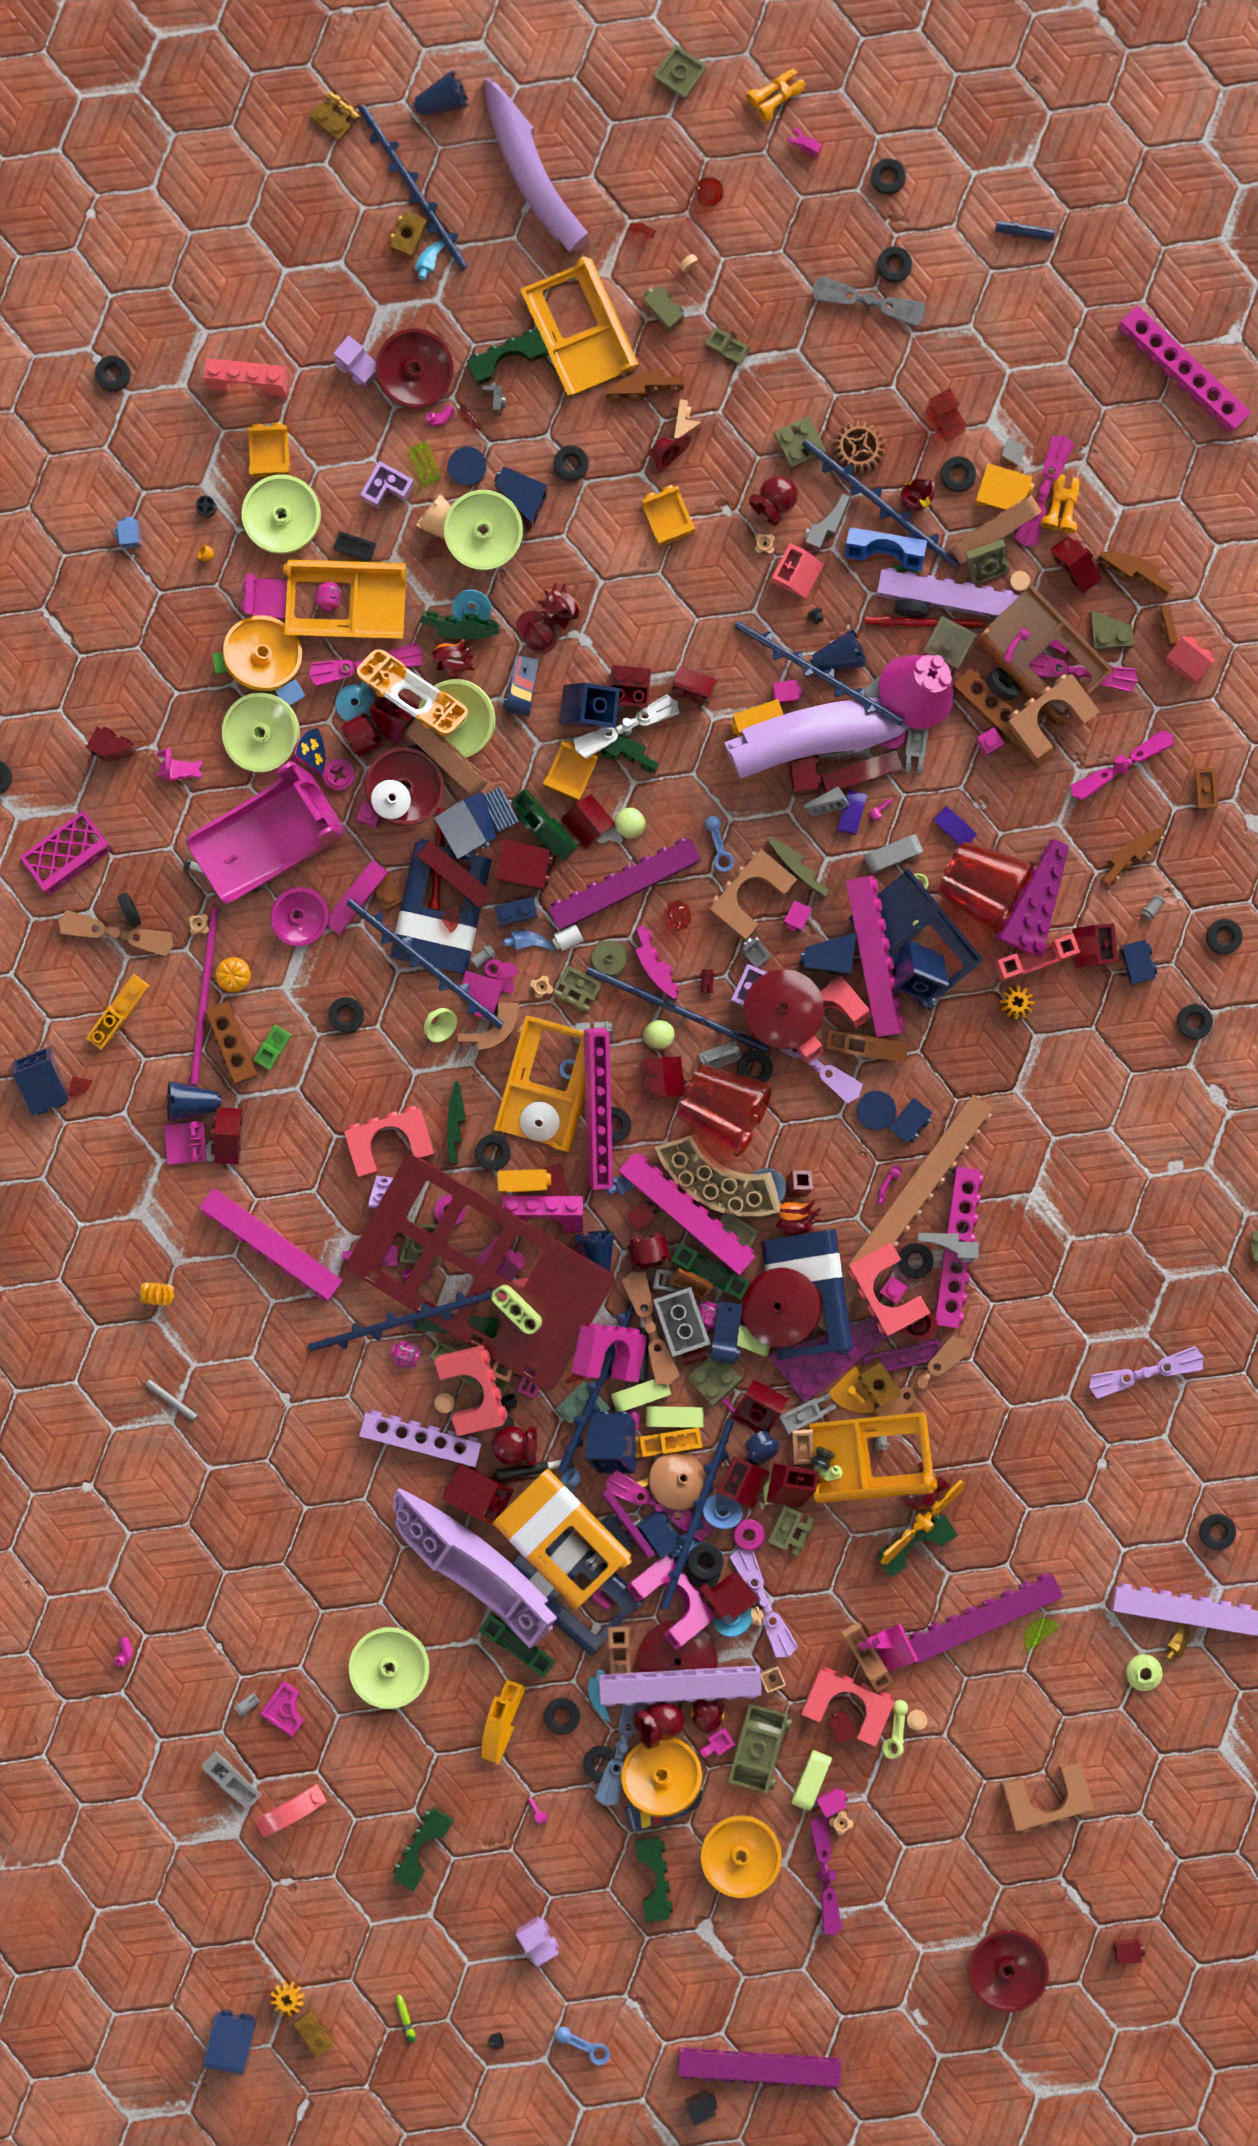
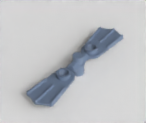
[594,1702,646,1806]

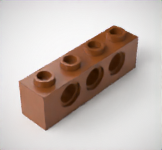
[204,1001,259,1084]

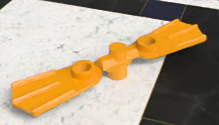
[881,1480,966,1565]

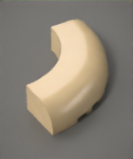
[655,1133,780,1216]

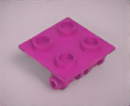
[164,1122,207,1164]

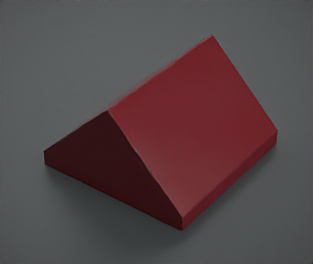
[561,794,615,849]

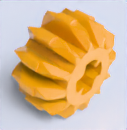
[1000,986,1034,1020]
[140,1282,174,1306]
[270,1981,305,2017]

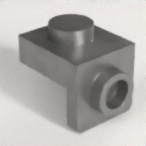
[482,383,506,415]
[741,937,771,968]

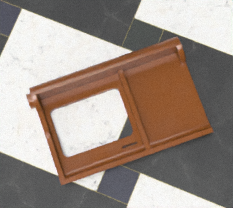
[975,585,1114,725]

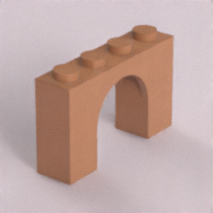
[1006,674,1100,761]
[709,849,797,941]
[1002,1760,1094,1833]

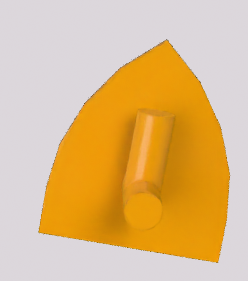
[828,1366,874,1413]

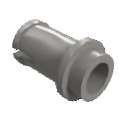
[1141,894,1166,920]
[470,944,496,968]
[873,1436,889,1450]
[585,1552,607,1571]
[234,1692,260,1717]

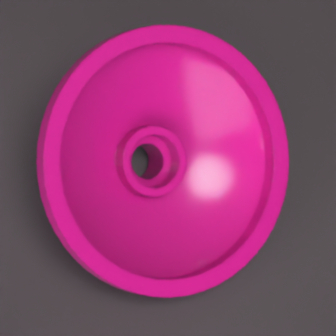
[270,887,328,946]

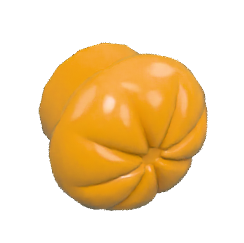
[215,957,251,993]

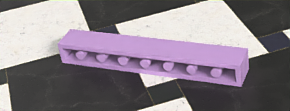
[876,568,1020,619]
[1111,1583,1258,1636]
[599,1666,761,1707]

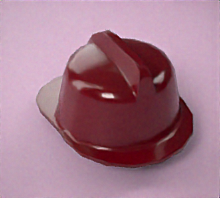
[648,435,691,472]
[516,610,557,654]
[895,1302,938,1341]

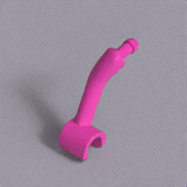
[1004,628,1031,663]
[877,1165,902,1205]

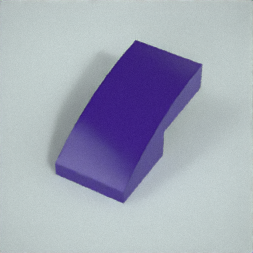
[837,790,867,835]
[933,806,977,849]

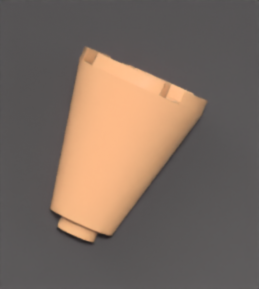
[416,494,451,540]

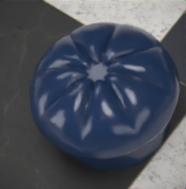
[745,1431,780,1464]

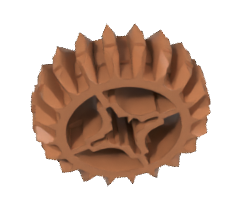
[832,421,886,474]

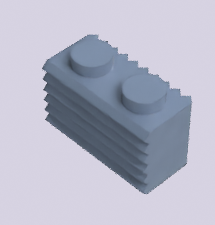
[485,787,519,834]

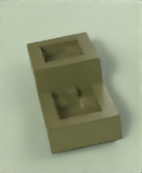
[705,327,750,366]

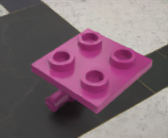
[859,1624,918,1672]

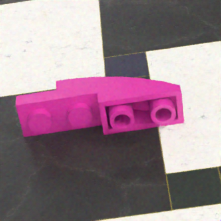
[635,926,680,1000]

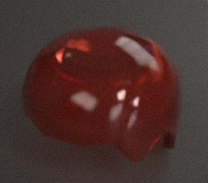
[695,177,724,207]

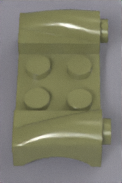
[728,1704,793,1794]

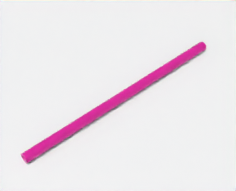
[190,907,219,1085]

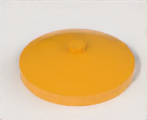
[223,616,302,691]
[621,1738,702,1817]
[701,1815,782,1898]

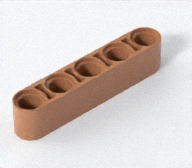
[949,495,1042,564]
[405,719,489,795]

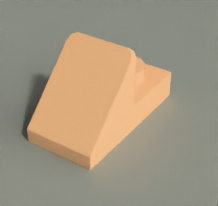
[674,399,701,440]
[792,1430,814,1465]

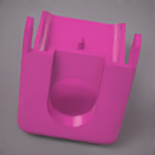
[186,762,345,904]

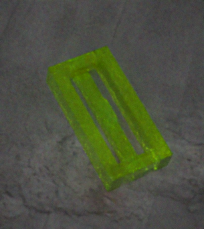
[409,441,441,485]

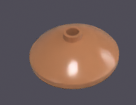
[649,1451,706,1511]

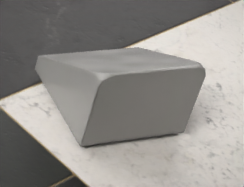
[1000,438,1026,466]

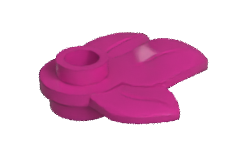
[484,959,519,993]

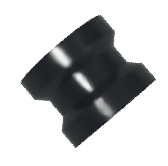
[196,495,217,518]
[811,1446,835,1470]

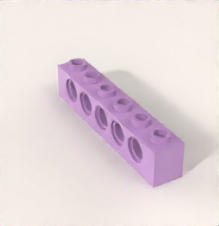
[359,1410,482,1467]

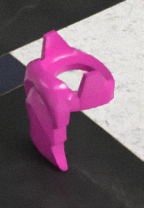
[156,748,203,781]

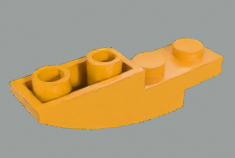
[86,974,150,1050]
[481,1680,526,1765]

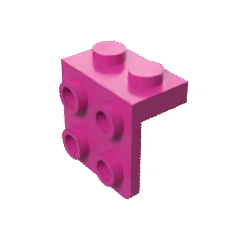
[241,574,287,619]
[475,1236,526,1280]

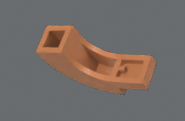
[458,1002,519,1051]
[842,1622,894,1692]
[608,1626,631,1674]

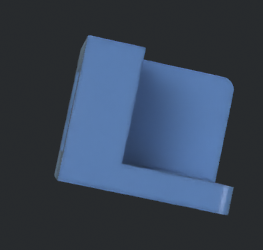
[275,679,305,708]

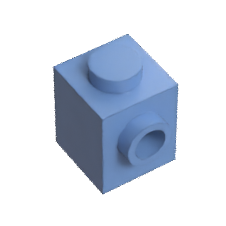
[114,517,141,548]

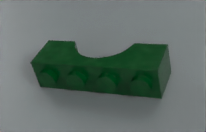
[467,329,548,386]
[671,1243,751,1300]
[876,1514,958,1577]
[478,1613,556,1677]
[392,1806,454,1891]
[635,1836,673,1922]

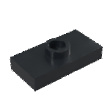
[333,531,377,562]

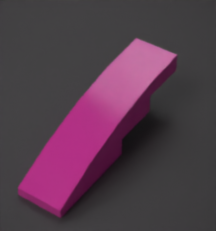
[327,860,388,936]

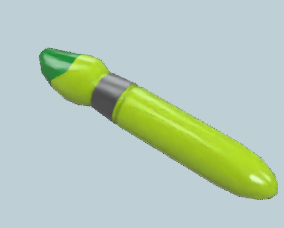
[396,1995,415,2043]

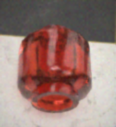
[664,900,692,931]

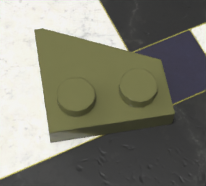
[1090,611,1134,650]

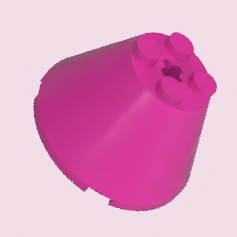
[878,655,954,729]

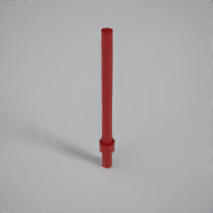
[865,615,983,628]
[429,808,446,911]

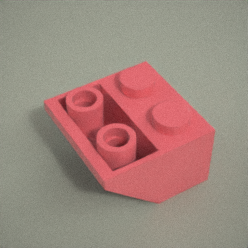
[771,543,824,599]
[1164,635,1215,685]

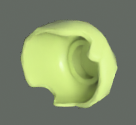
[615,808,646,839]
[643,1020,675,1050]

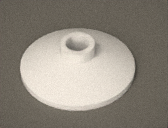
[371,780,411,819]
[520,1102,560,1141]

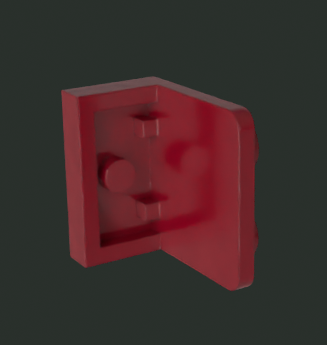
[700,1571,758,1625]

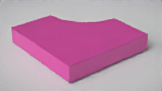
[462,971,504,1018]
[260,1681,304,1737]

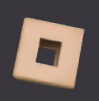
[760,1665,786,1693]

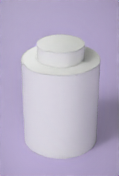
[552,923,584,952]

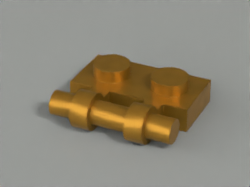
[309,91,360,142]

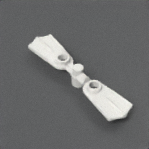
[574,694,679,759]

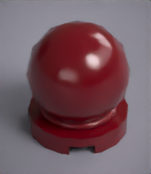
[748,476,798,527]
[491,1426,537,1466]
[901,1461,951,1511]
[633,1701,684,1750]

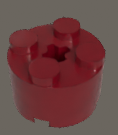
[340,712,383,758]
[627,1233,671,1270]

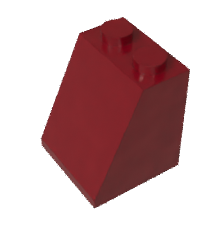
[496,839,553,891]
[442,1463,514,1524]

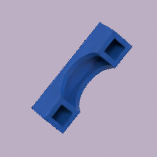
[844,527,927,571]

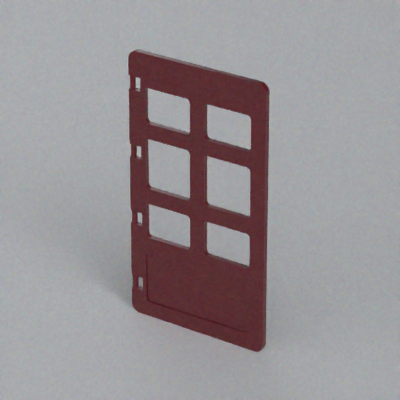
[346,1155,615,1390]

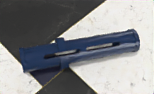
[995,220,1055,242]

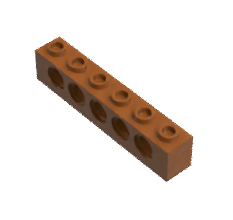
[953,668,1056,769]

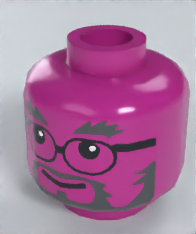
[315,582,342,612]
[698,1301,718,1331]
[390,1340,420,1369]

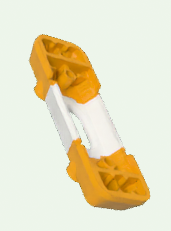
[357,650,468,737]

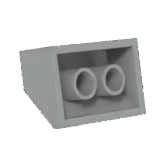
[652,1287,710,1357]

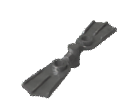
[813,276,926,326]

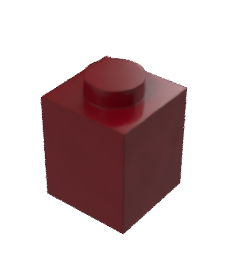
[786,1170,813,1197]
[626,1201,657,1231]
[828,1710,856,1743]
[1114,1939,1145,1964]

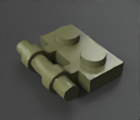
[552,965,603,1013]
[768,1505,815,1556]

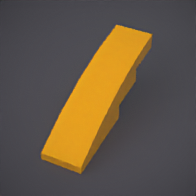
[636,1427,702,1458]

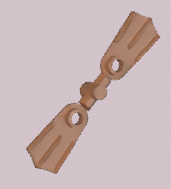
[58,910,174,957]
[622,1272,680,1385]
[874,1335,970,1417]

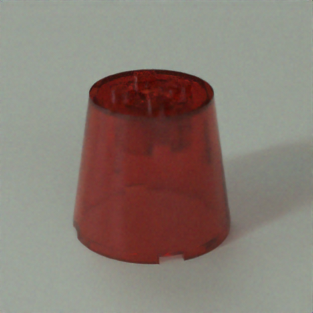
[938,841,1034,934]
[677,1064,773,1157]

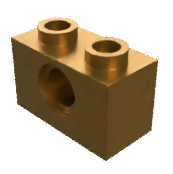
[388,211,428,261]
[857,1357,901,1407]
[294,2008,335,2057]

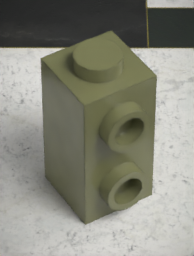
[643,286,684,332]

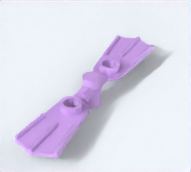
[779,1049,863,1104]
[1089,1346,1204,1399]
[729,1547,798,1658]

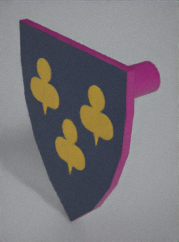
[292,728,325,776]

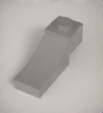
[803,494,850,551]
[917,1233,979,1263]
[202,1750,262,1810]

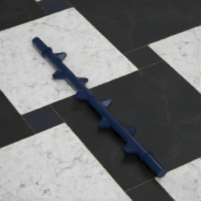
[358,104,468,271]
[801,438,959,568]
[734,621,904,726]
[346,899,505,1029]
[585,966,769,1053]
[308,1290,494,1352]
[558,1300,635,1474]
[660,1419,734,1611]

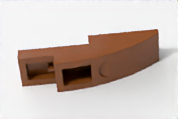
[606,369,684,401]
[1097,552,1173,596]
[1101,828,1166,887]
[826,1029,909,1061]

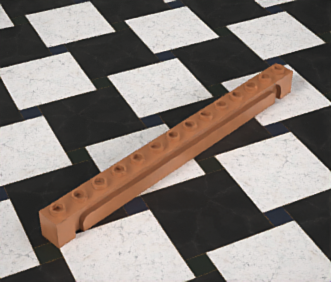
[817,1094,993,1333]

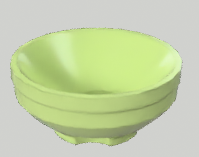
[424,1008,457,1043]
[1126,1654,1163,1691]

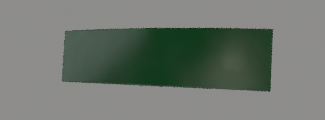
[447,1081,467,1164]
[415,1312,498,1338]

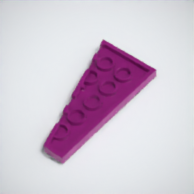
[995,839,1069,958]
[768,1317,890,1403]

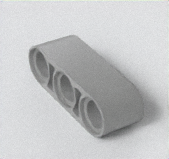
[864,834,924,874]

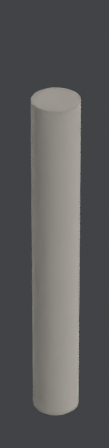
[145,1379,197,1421]

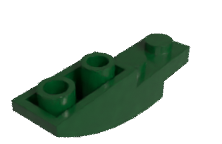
[420,609,501,640]
[600,734,659,773]
[511,789,578,861]

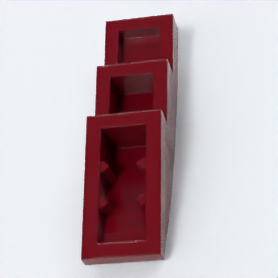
[821,750,903,793]
[416,841,492,908]

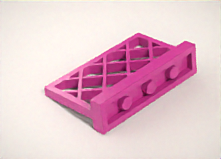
[20,810,113,896]

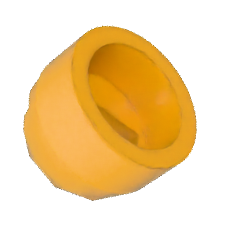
[197,544,214,562]

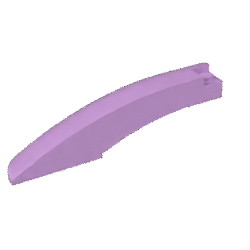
[483,78,589,254]
[724,697,909,779]
[393,1489,557,1648]

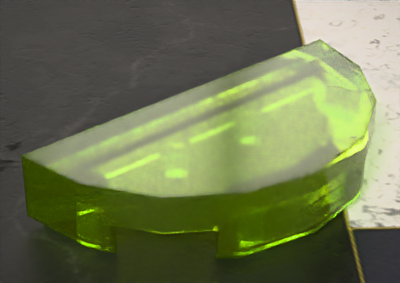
[1024,1618,1061,1650]

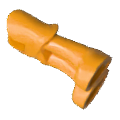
[746,68,806,123]
[1040,474,1079,533]

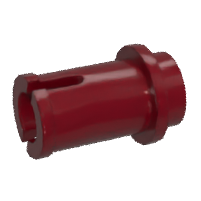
[700,969,715,993]
[681,1347,708,1366]

